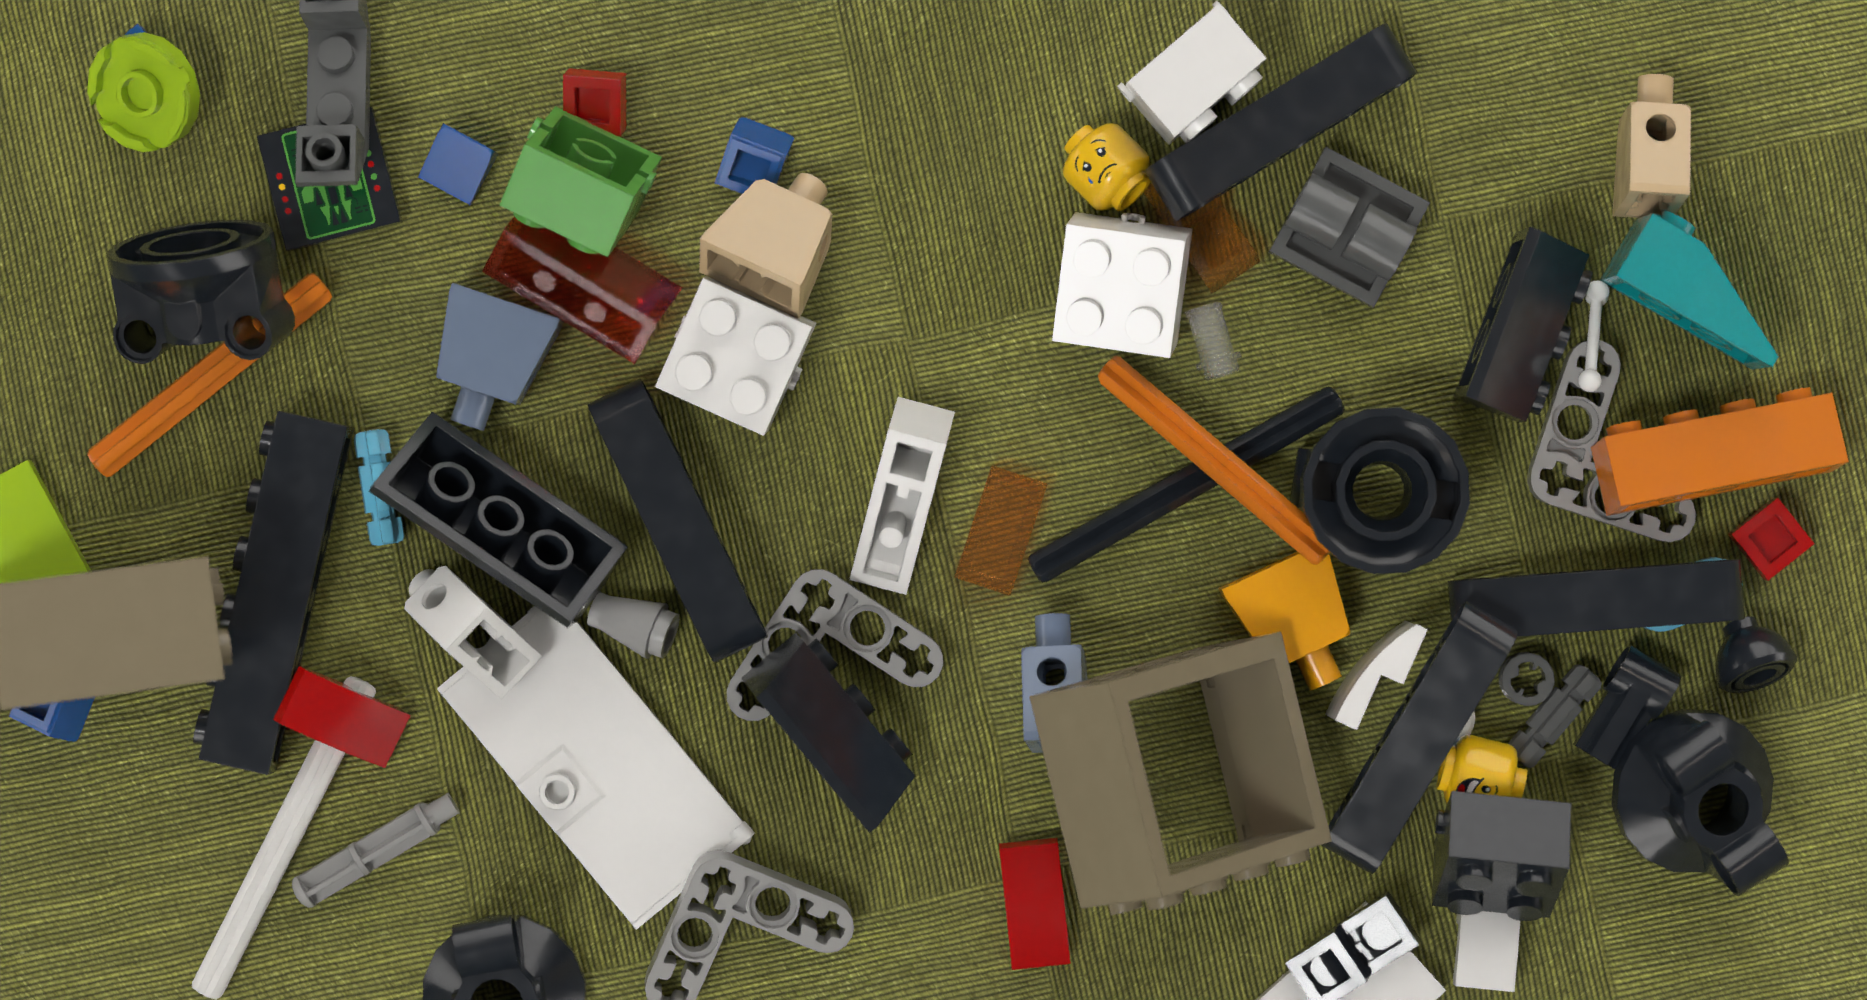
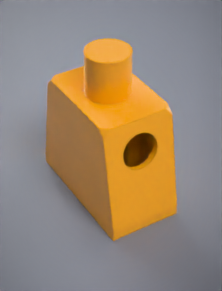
[1218,552,1350,691]

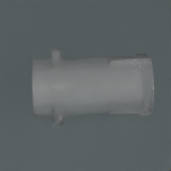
[1185,302,1242,381]

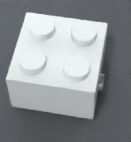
[1117,1,1266,145]
[1052,212,1192,358]
[655,276,817,436]

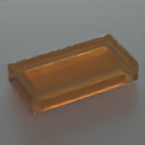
[954,465,1048,596]

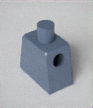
[437,283,564,431]
[1021,613,1087,753]

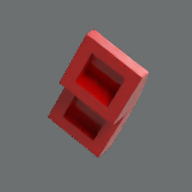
[273,666,411,768]
[999,837,1071,970]

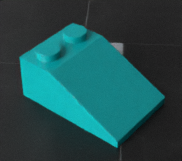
[1599,210,1779,370]

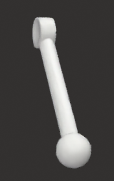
[1578,281,1609,392]

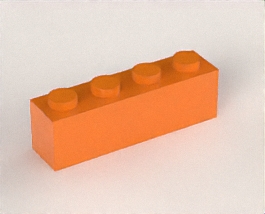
[1591,387,1849,516]

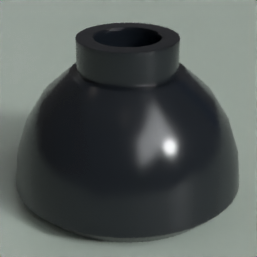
[1715,616,1797,694]

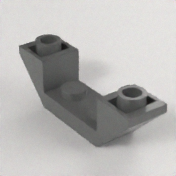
[295,0,371,187]

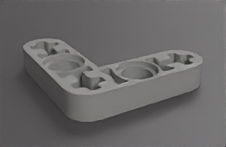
[1527,340,1696,542]
[727,569,943,721]
[645,850,854,1000]

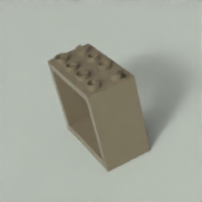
[0,557,232,710]
[1029,632,1332,915]

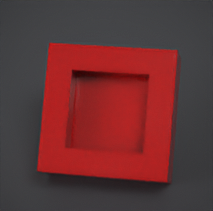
[563,68,626,137]
[1728,497,1814,581]

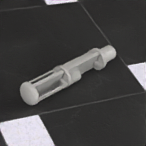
[292,793,460,908]

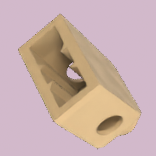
[1612,74,1691,218]
[699,173,833,319]

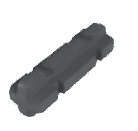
[1507,663,1602,768]

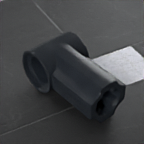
[1573,644,1681,770]

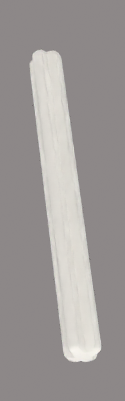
[192,676,376,1000]

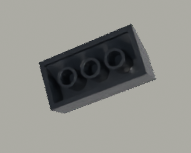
[369,412,628,628]

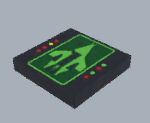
[257,107,403,252]

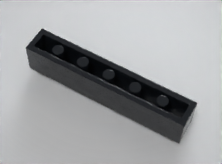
[193,411,354,775]

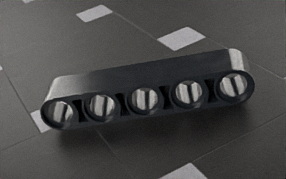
[1144,23,1418,222]
[588,378,768,663]
[1448,559,1745,637]
[1321,600,1519,874]

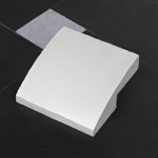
[1325,621,1428,730]

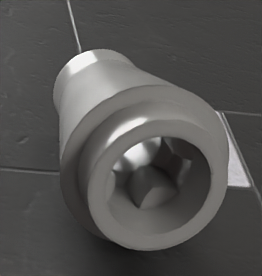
[587,592,680,659]

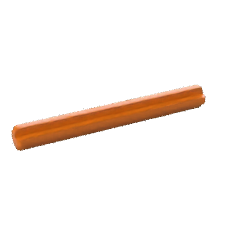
[87,273,332,477]
[1098,356,1330,565]

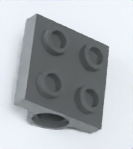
[1268,147,1430,308]

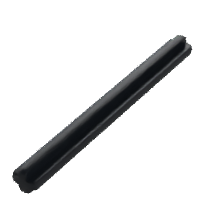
[1028,387,1345,582]

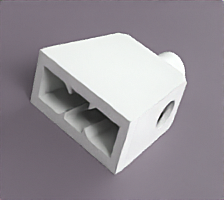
[404,565,542,699]

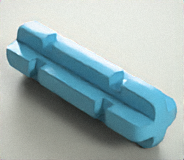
[354,429,405,546]

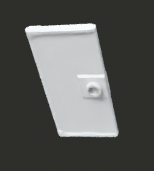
[437,606,755,930]

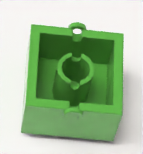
[499,106,662,257]

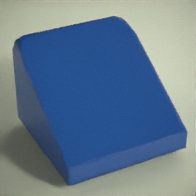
[715,117,794,194]
[418,123,498,206]
[9,697,95,742]

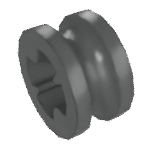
[1498,652,1555,706]

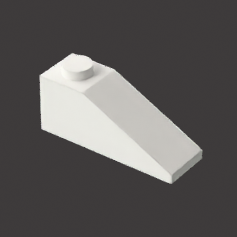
[849,397,955,595]

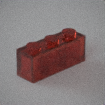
[482,216,682,364]

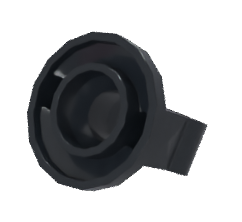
[106,220,295,364]
[1290,407,1470,574]
[1611,709,1789,896]
[423,914,586,1000]

